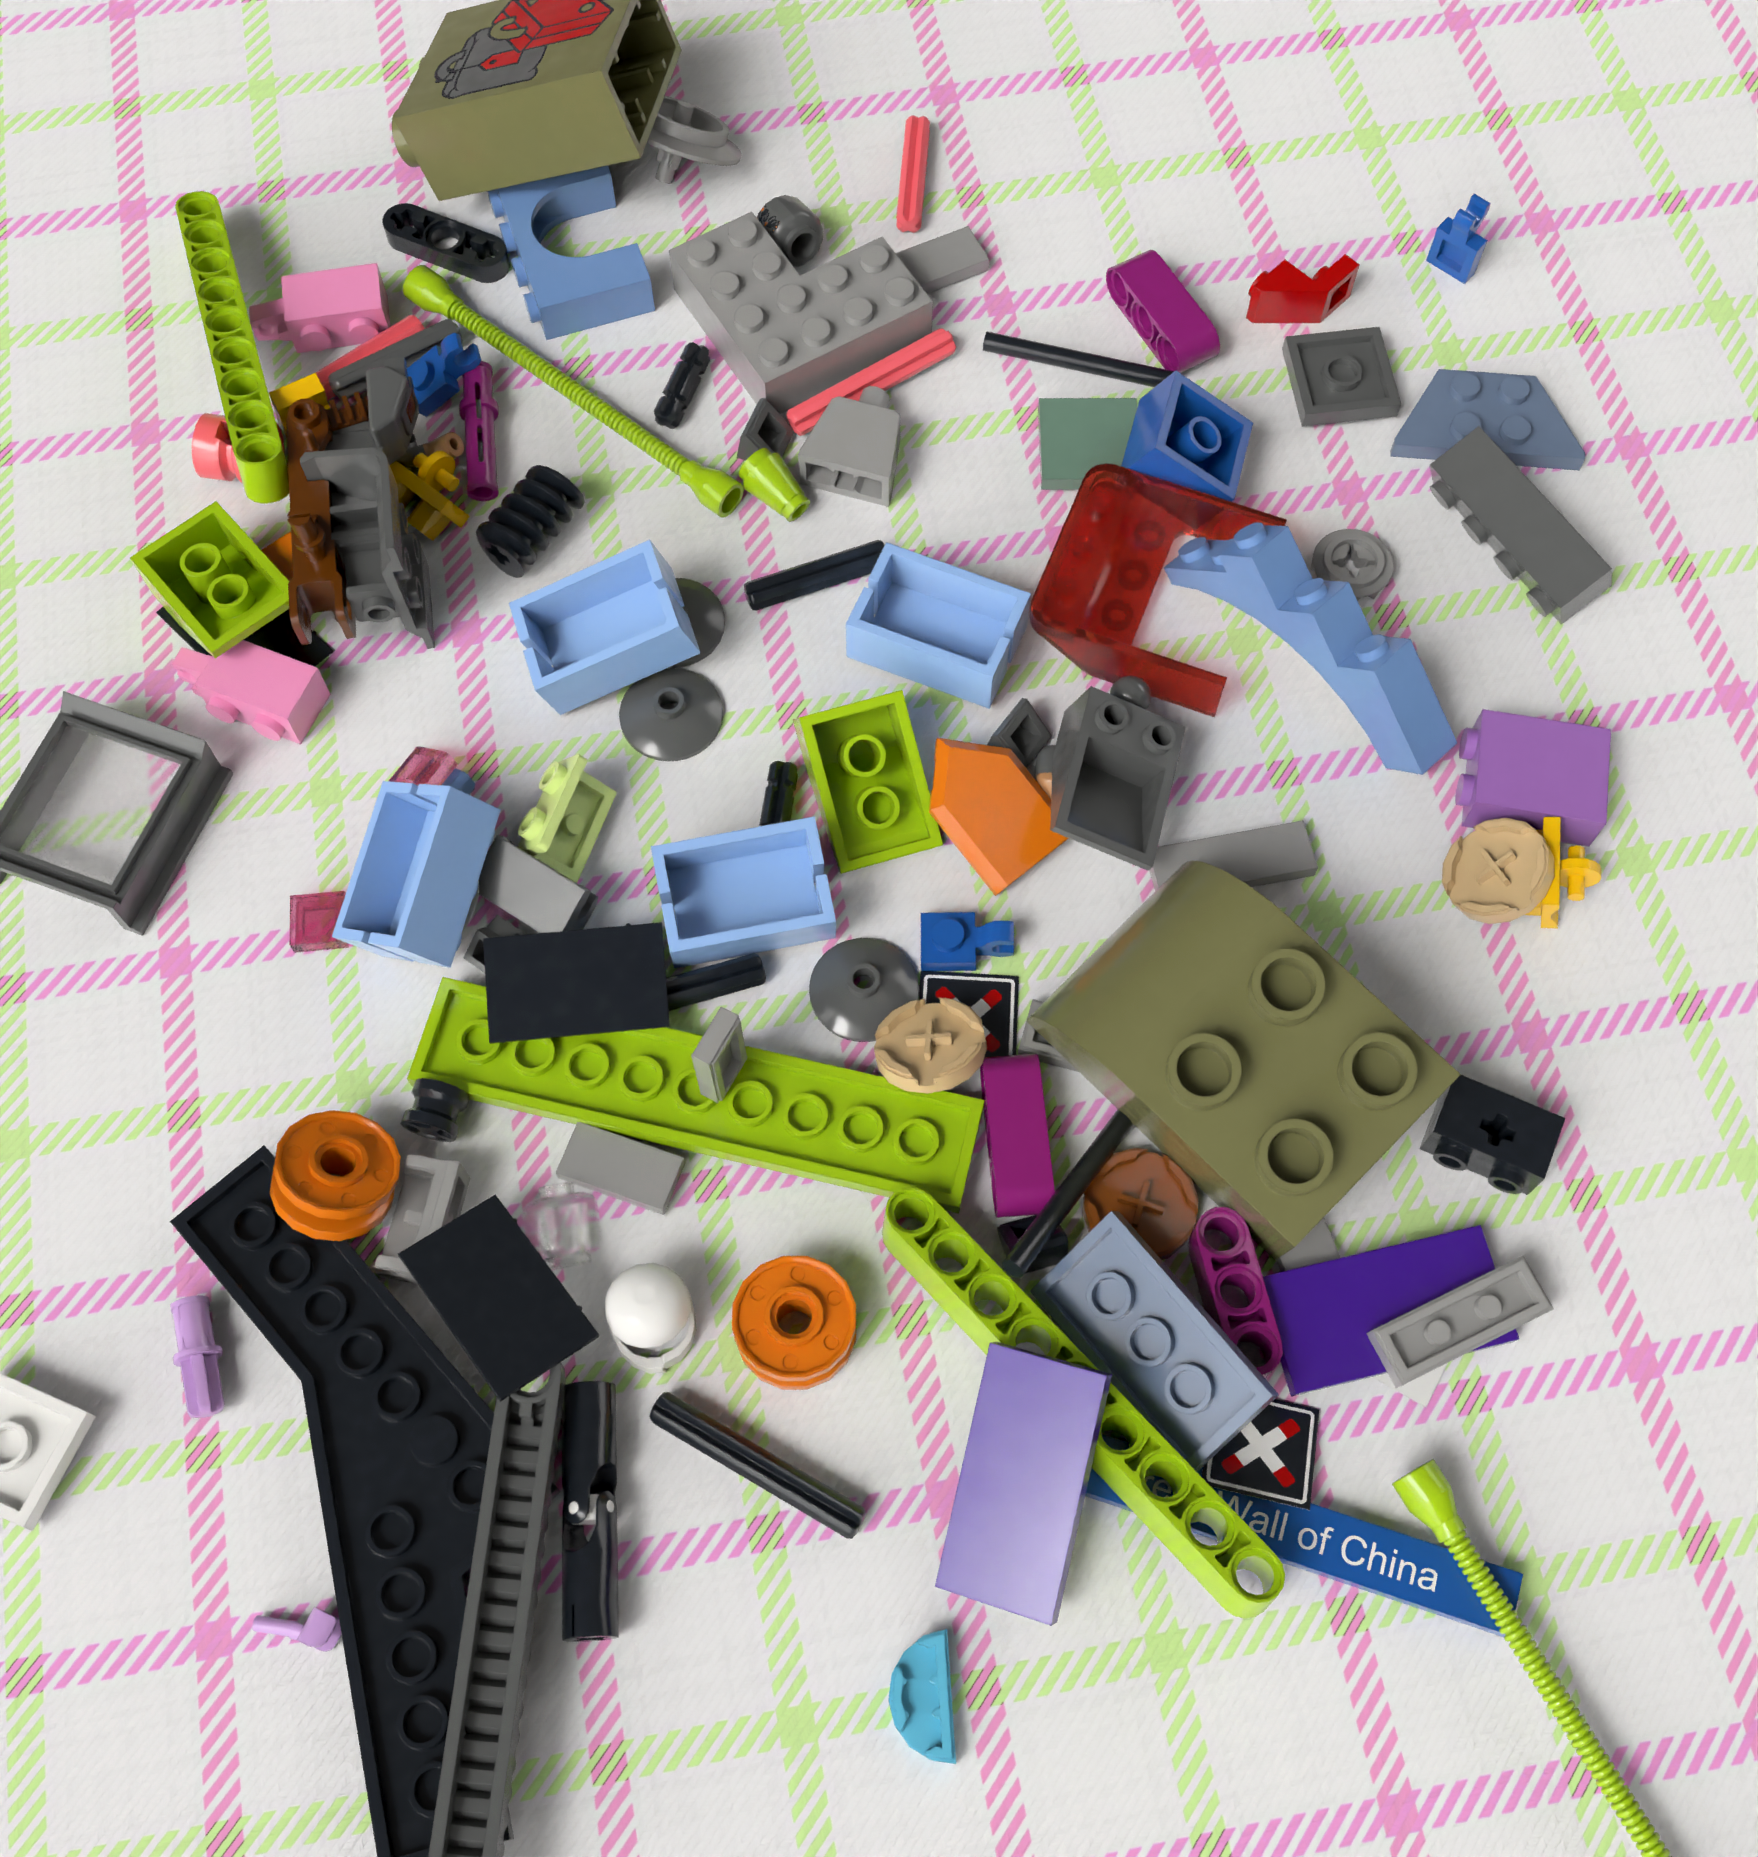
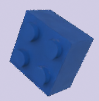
[1119,371,1253,525]

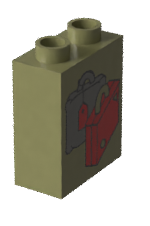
[392,0,682,201]

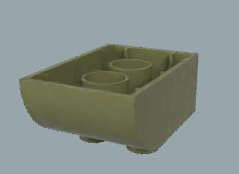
[1027,861,1461,1260]

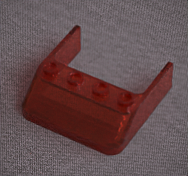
[1029,463,1287,718]

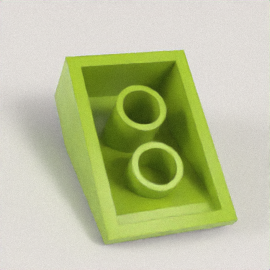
[130,501,289,659]
[793,690,943,874]

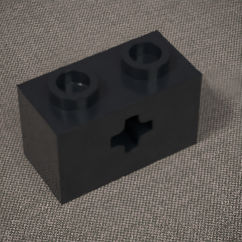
[1419,1075,1566,1195]

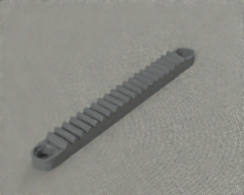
[428,1362,566,1857]

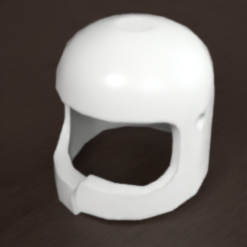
[605,1263,697,1374]

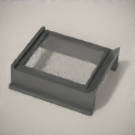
[0,691,233,936]

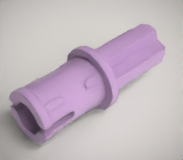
[170,1295,225,1418]

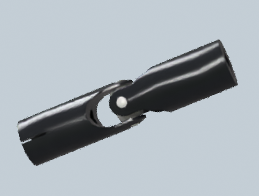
[562,1381,619,1642]

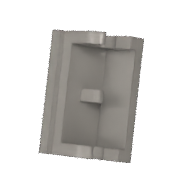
[374,1155,470,1284]

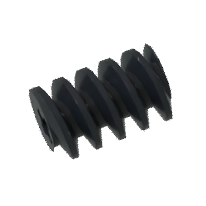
[476,465,585,578]

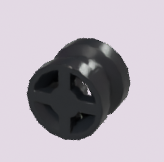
[400,1078,470,1142]

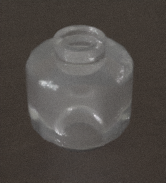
[522,1182,603,1270]

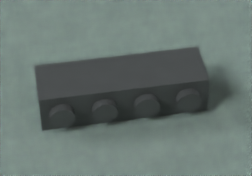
[1430,426,1612,625]

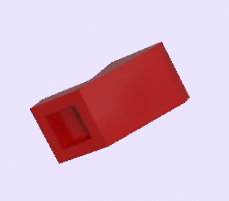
[1246,254,1360,323]

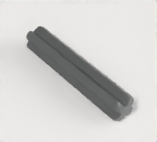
[328,319,463,400]

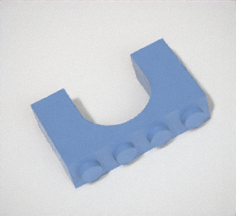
[487,165,655,340]

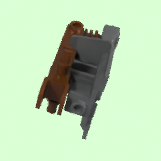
[286,357,435,649]

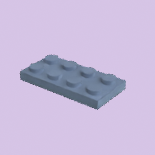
[1030,1211,1279,1472]

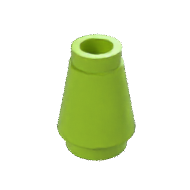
[738,448,810,522]

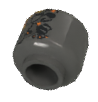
[757,195,823,268]

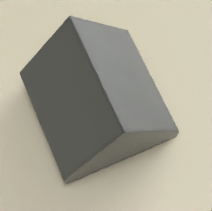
[737,398,794,460]
[987,698,1052,768]

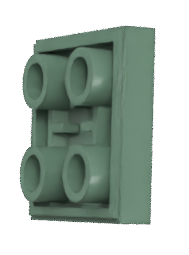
[1038,398,1139,490]

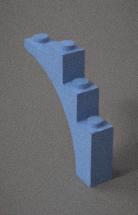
[1164,523,1457,775]

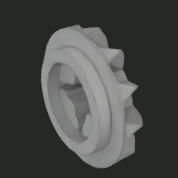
[1310,529,1393,601]

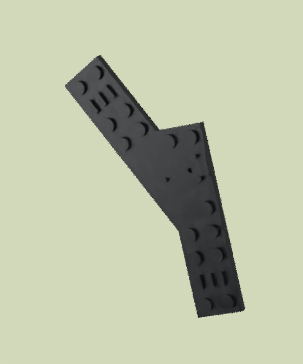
[170,1145,561,1857]

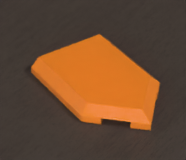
[929,738,1068,896]

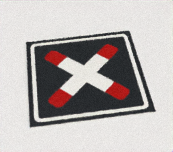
[919,971,1019,1057]
[1202,1399,1319,1510]

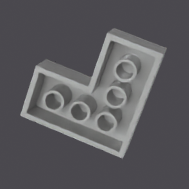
[669,212,933,414]

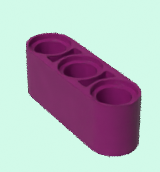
[1106,249,1220,373]
[980,1053,1055,1218]
[1188,1207,1283,1379]

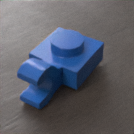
[1426,194,1491,284]
[407,333,481,417]
[921,912,1014,971]

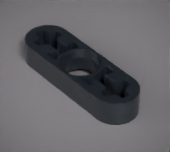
[382,203,510,283]

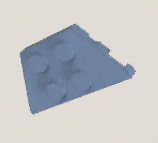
[1390,369,1585,471]

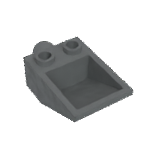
[1050,675,1186,871]

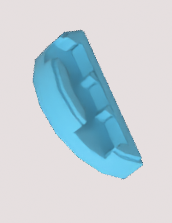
[888,1629,956,1764]

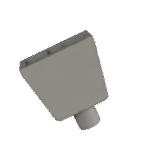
[798,386,900,507]

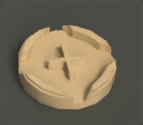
[1442,818,1554,924]
[874,998,987,1094]

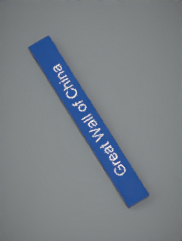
[1085,1433,1523,1637]

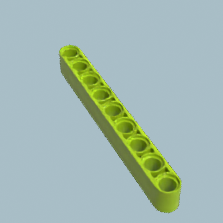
[175,191,289,504]
[882,1187,1285,1619]

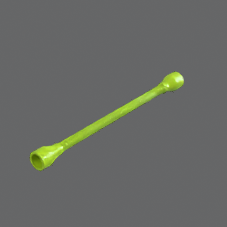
[403,265,744,518]
[1392,1459,1672,1857]

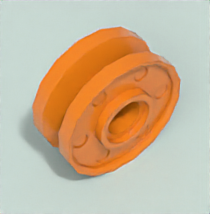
[270,1110,401,1241]
[732,1256,856,1390]

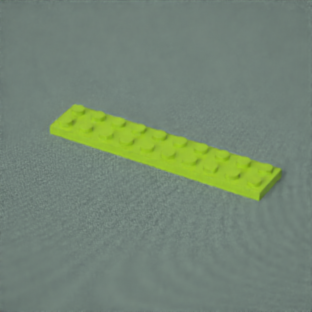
[407,977,985,1214]

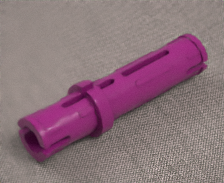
[459,360,499,501]

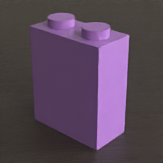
[1455,709,1611,847]

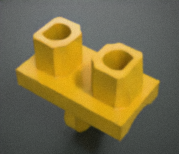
[390,451,470,541]
[1525,817,1601,929]

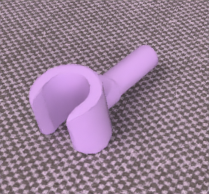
[252,1607,342,1652]

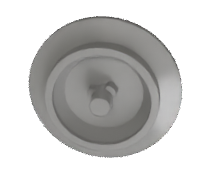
[647,96,742,184]

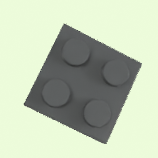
[1282,327,1401,427]

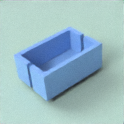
[509,539,700,715]
[846,542,1031,709]
[332,781,501,968]
[651,816,836,968]

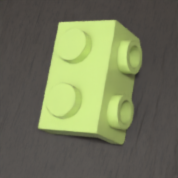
[518,754,617,883]

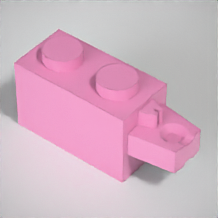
[249,263,391,353]
[172,640,331,744]

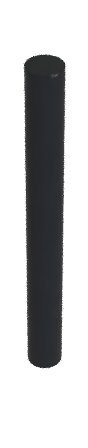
[983,331,1174,387]
[1002,1109,1134,1278]

